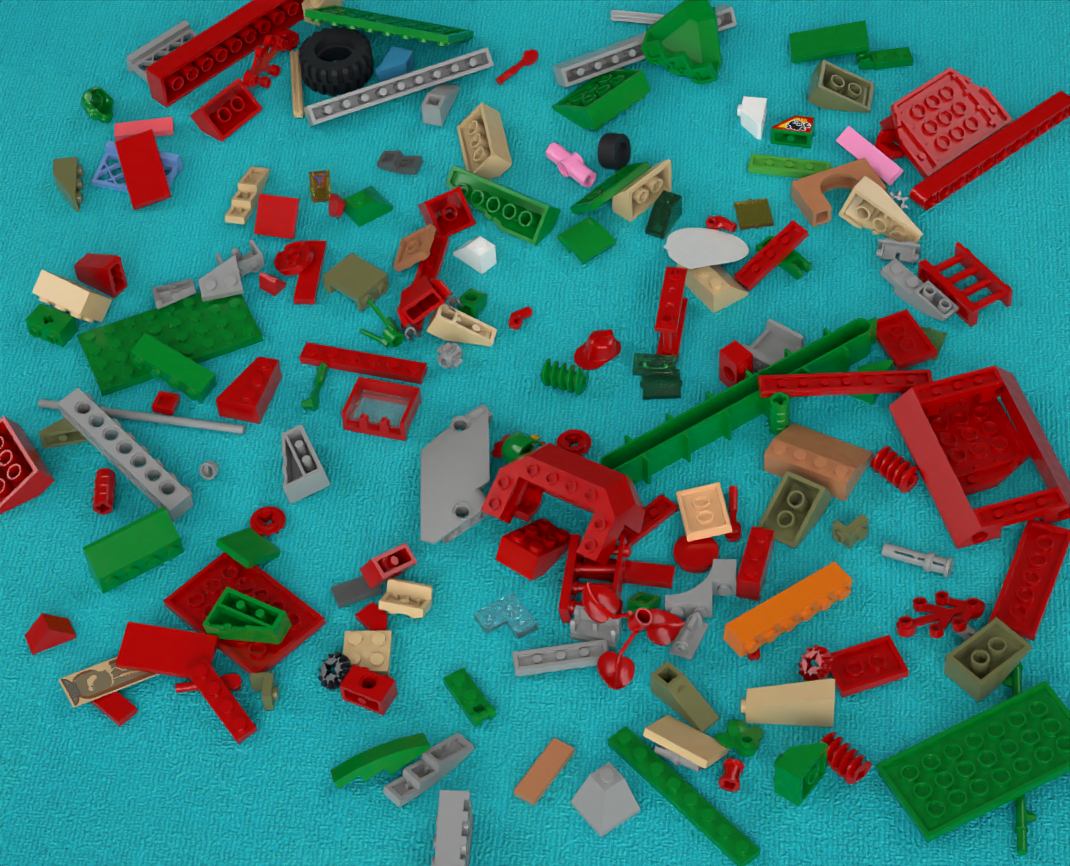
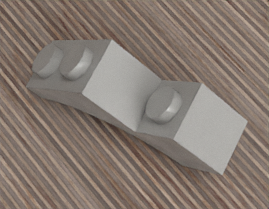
[665,559,737,618]

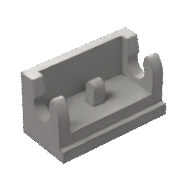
[570,605,622,649]

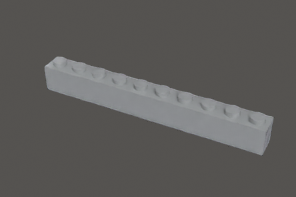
[553,4,737,87]
[303,47,494,127]

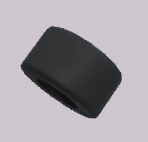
[597,133,631,170]

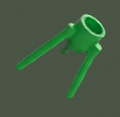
[359,299,405,348]

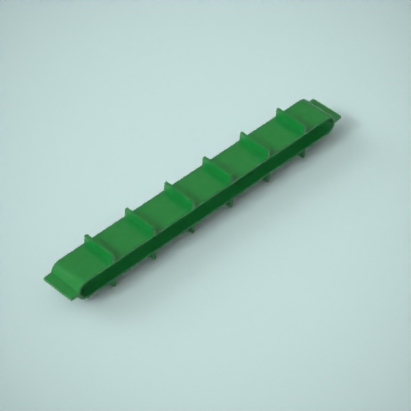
[599,317,877,485]

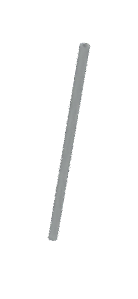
[38,399,245,434]

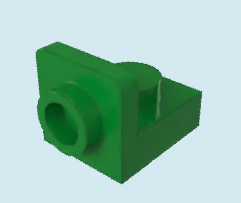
[626,592,661,621]

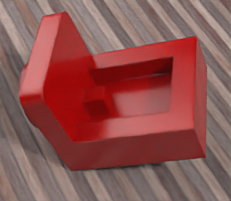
[875,129,905,160]
[514,484,543,522]

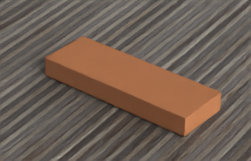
[514,738,575,806]

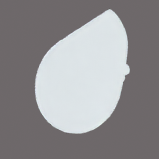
[663,228,749,269]

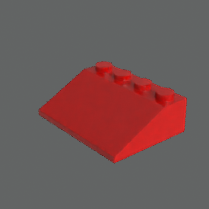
[0,416,55,514]

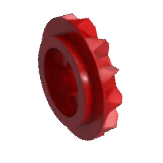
[272,30,300,53]
[556,429,592,456]
[250,506,286,537]
[797,645,832,681]

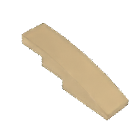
[225,166,270,225]

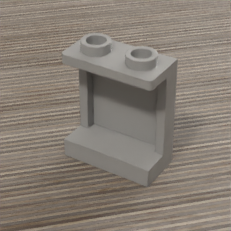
[742,319,804,373]

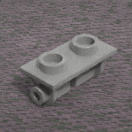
[876,238,920,264]
[669,612,709,661]

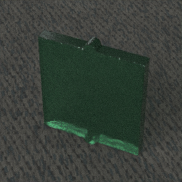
[640,369,682,400]

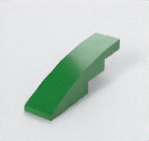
[330,733,431,789]

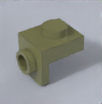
[832,514,869,548]
[250,672,279,710]

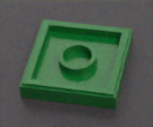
[216,527,281,569]

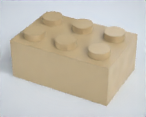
[32,270,112,323]

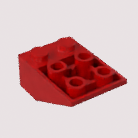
[495,518,571,581]

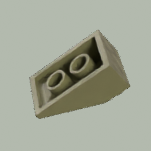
[807,60,875,113]
[757,471,833,549]
[944,617,1032,702]

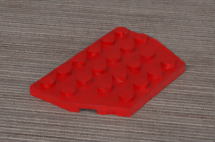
[890,67,1013,179]
[927,395,1029,496]

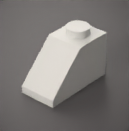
[737,96,767,140]
[453,236,497,274]

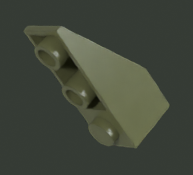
[53,157,84,212]
[650,661,719,733]

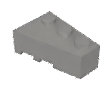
[282,424,331,504]

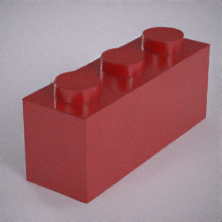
[737,526,774,601]

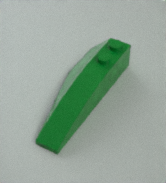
[446,165,561,245]

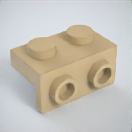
[379,578,433,618]

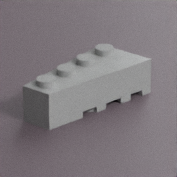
[431,790,473,866]

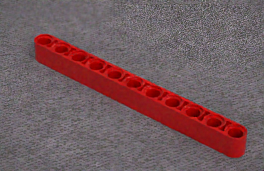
[909,91,1070,210]

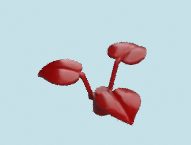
[582,582,685,690]

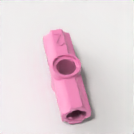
[545,142,596,188]

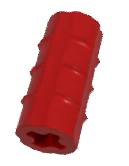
[92,468,116,515]

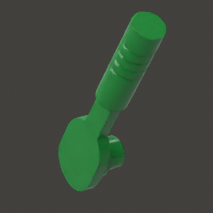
[302,363,328,411]

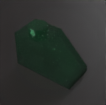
[645,190,682,240]

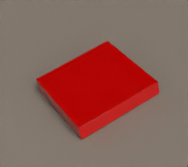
[254,194,300,239]

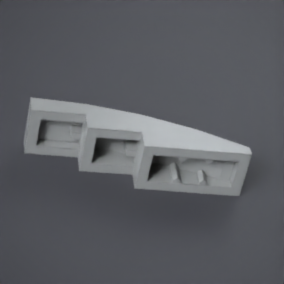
[383,733,475,808]

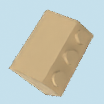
[612,159,672,222]
[677,263,748,313]

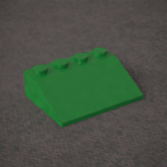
[552,69,651,130]

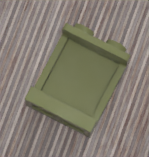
[323,252,389,312]

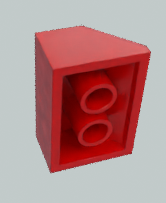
[190,78,263,142]

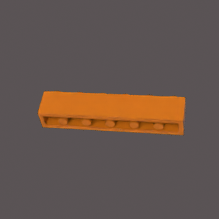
[723,561,853,657]

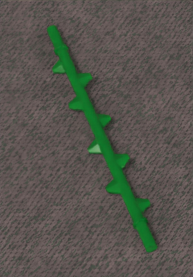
[1002,662,1036,855]

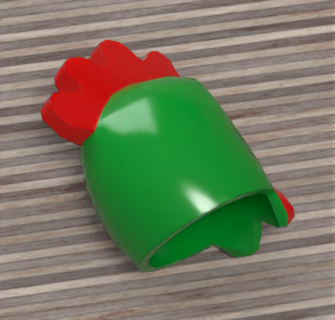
[491,431,546,463]

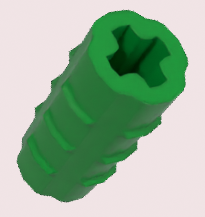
[768,392,791,436]

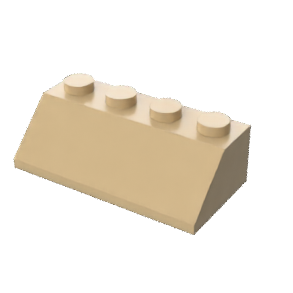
[457,102,512,179]

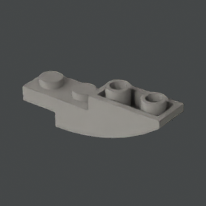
[880,258,959,321]

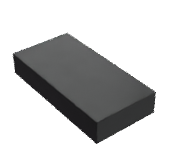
[331,576,382,609]

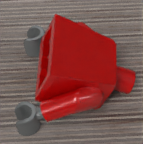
[397,276,463,342]

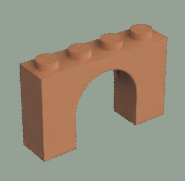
[791,158,887,227]

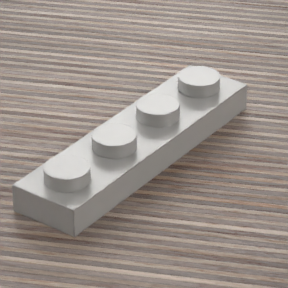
[512,639,608,677]

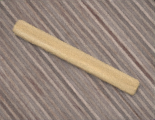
[290,50,304,118]

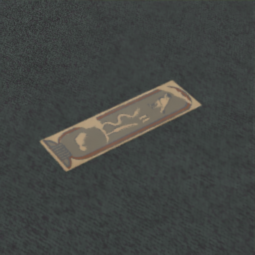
[58,656,159,708]

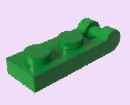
[443,668,497,727]

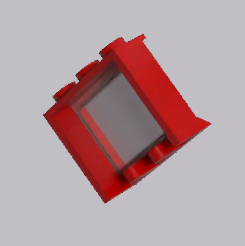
[341,377,422,441]

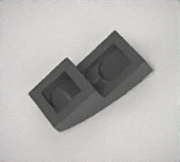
[376,150,423,175]

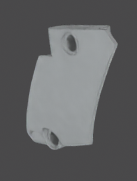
[421,404,493,544]

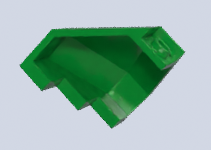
[641,0,722,84]

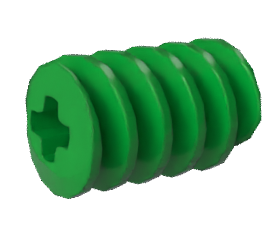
[541,358,589,395]

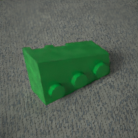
[202,587,292,644]

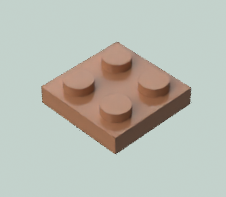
[393,223,436,272]

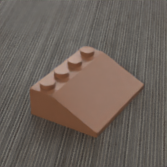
[764,423,874,502]

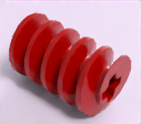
[870,446,919,493]
[820,732,872,784]

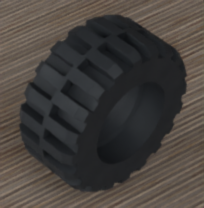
[299,26,374,96]

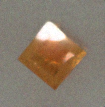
[309,170,332,203]

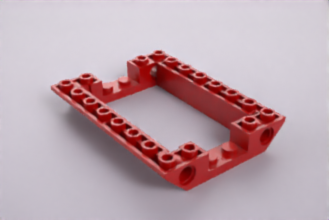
[889,365,1070,549]

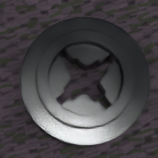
[318,652,351,690]

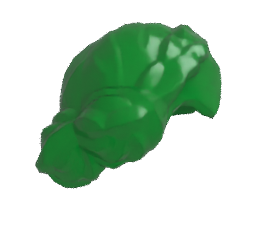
[81,87,114,123]

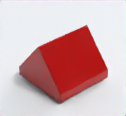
[259,272,287,296]

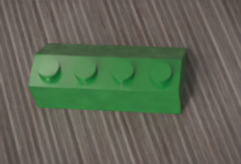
[82,507,184,593]

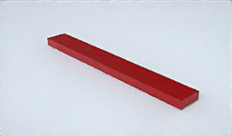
[757,369,933,398]

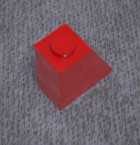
[74,253,128,299]

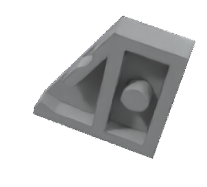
[198,256,244,302]

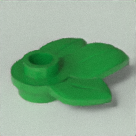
[715,719,763,757]

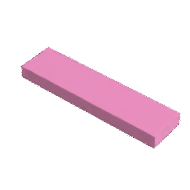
[835,126,903,186]

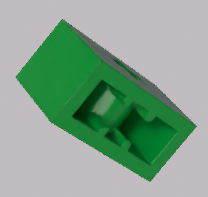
[25,304,78,347]

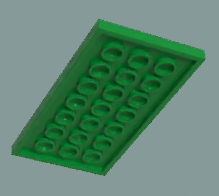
[305,5,474,46]
[77,293,263,396]
[875,681,1070,843]

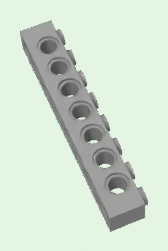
[58,388,194,522]

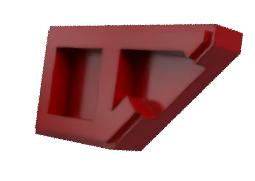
[355,602,388,631]

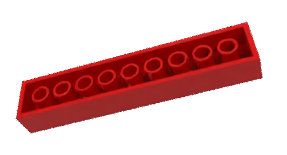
[145,0,304,108]

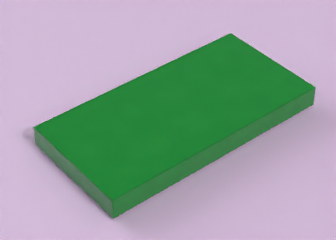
[789,20,869,64]
[570,161,651,214]

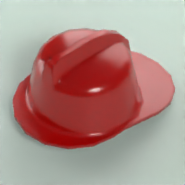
[574,329,621,370]

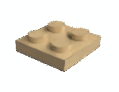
[343,631,393,676]

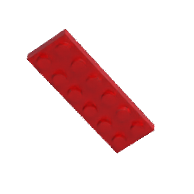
[988,519,1070,641]

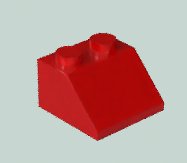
[418,187,476,236]

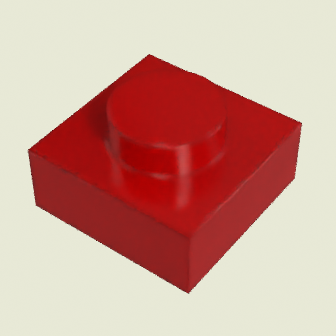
[151,391,180,415]

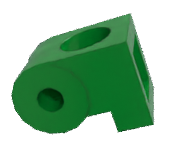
[458,288,488,319]

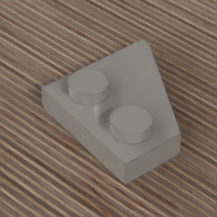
[152,278,196,309]

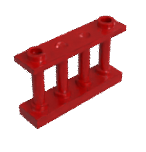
[917,242,1013,327]
[655,267,688,365]
[558,534,631,623]

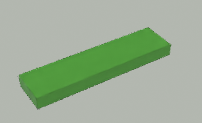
[748,154,831,178]

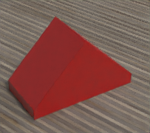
[25,613,76,655]

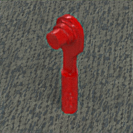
[495,49,538,85]
[725,486,741,542]
[175,673,242,693]

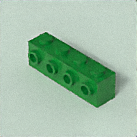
[130,333,217,403]

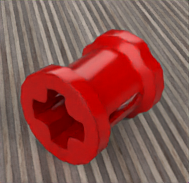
[718,758,745,792]

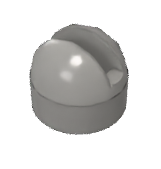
[199,461,219,480]

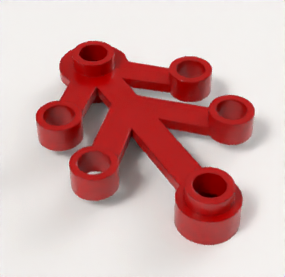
[243,35,287,89]
[896,591,985,638]

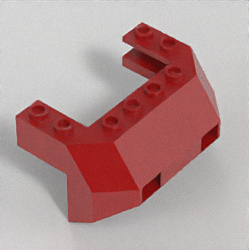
[481,443,645,567]

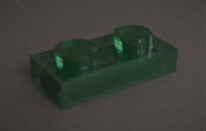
[632,353,678,377]

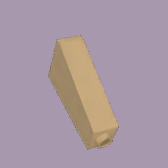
[741,679,835,727]

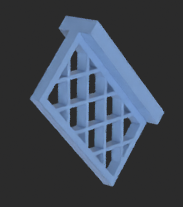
[91,141,184,193]

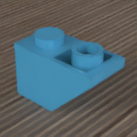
[376,46,415,83]

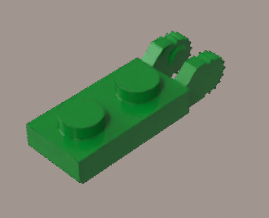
[856,47,913,70]
[756,235,812,279]

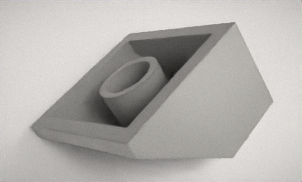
[571,762,640,837]

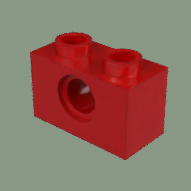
[719,340,753,388]
[359,543,417,589]
[340,664,397,716]

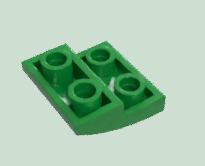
[557,217,616,264]

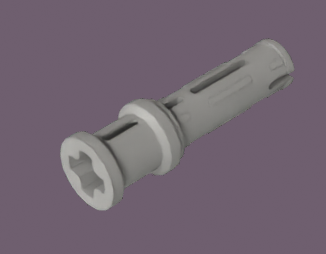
[882,542,954,578]

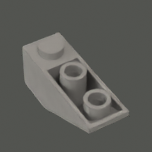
[421,83,460,126]

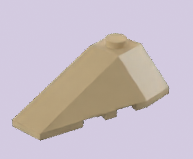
[838,176,923,243]

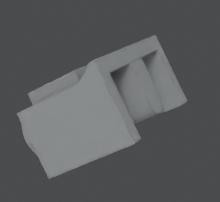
[215,239,265,278]

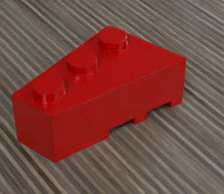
[216,356,282,424]

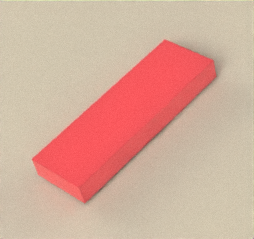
[114,117,174,141]

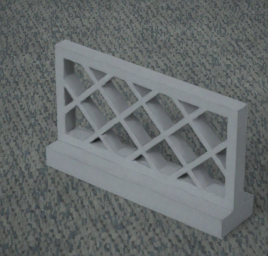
[126,20,197,84]

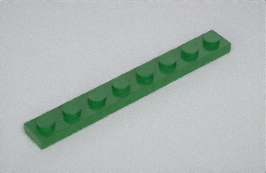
[607,726,760,866]

